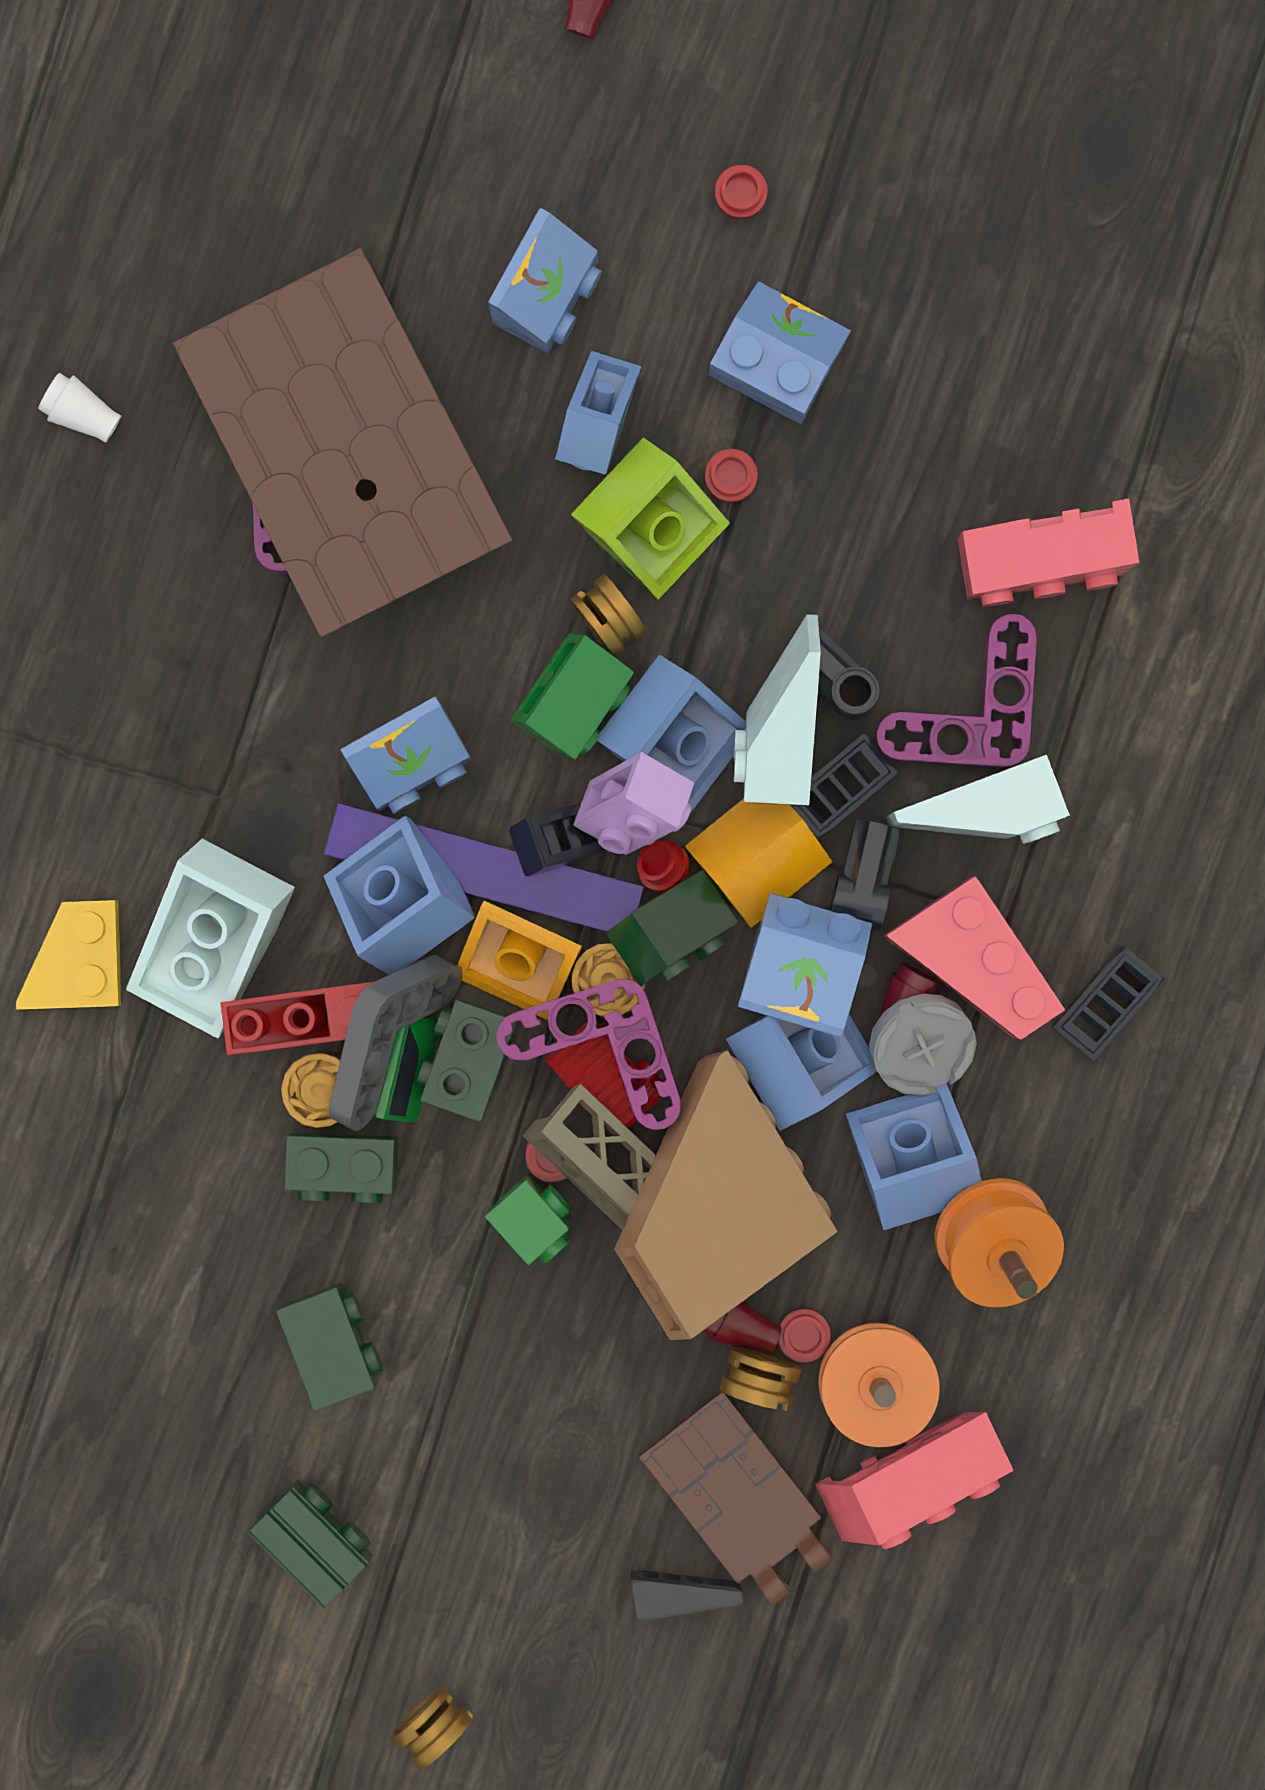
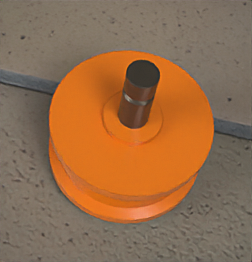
[934,1178,1064,1307]
[818,1322,940,1447]

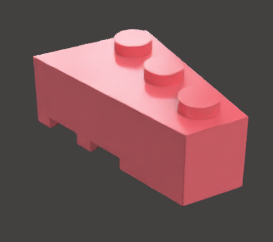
[957,499,1139,607]
[882,876,1065,1040]
[815,1412,1014,1549]

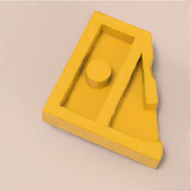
[16,900,122,1010]

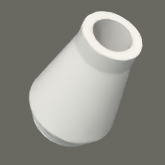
[38,373,122,443]

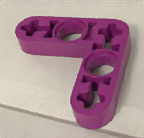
[875,614,1037,768]
[496,979,681,1130]

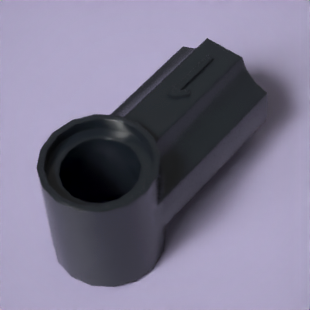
[782,626,879,721]
[829,819,900,931]

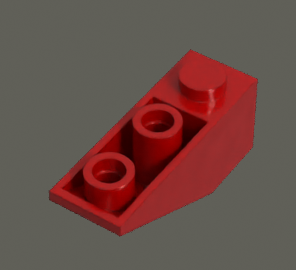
[220,982,373,1055]

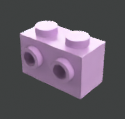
[573,752,694,855]

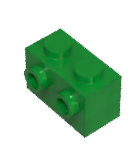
[510,633,634,760]
[485,1173,571,1265]

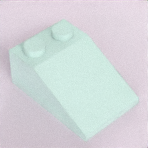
[734,615,821,805]
[886,755,1070,844]
[126,839,295,1038]

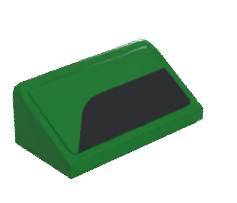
[374,1017,437,1123]

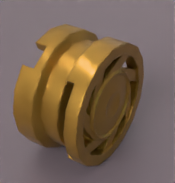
[570,574,648,657]
[572,943,646,1017]
[281,1052,341,1128]
[720,1347,802,1411]
[390,1685,473,1770]

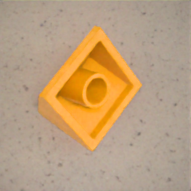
[684,799,833,928]
[457,901,583,1020]

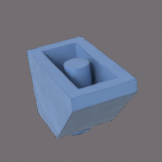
[555,351,641,475]

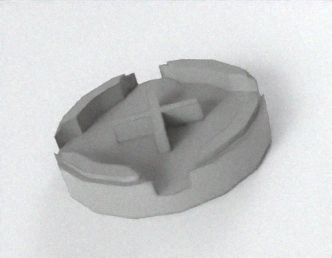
[869,994,977,1095]

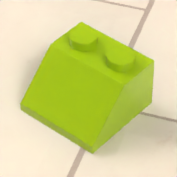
[571,437,730,600]

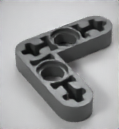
[329,955,462,1131]

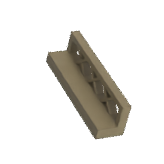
[522,1084,656,1230]

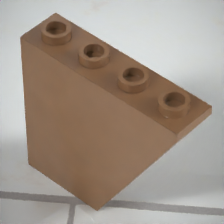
[614,1050,838,1340]

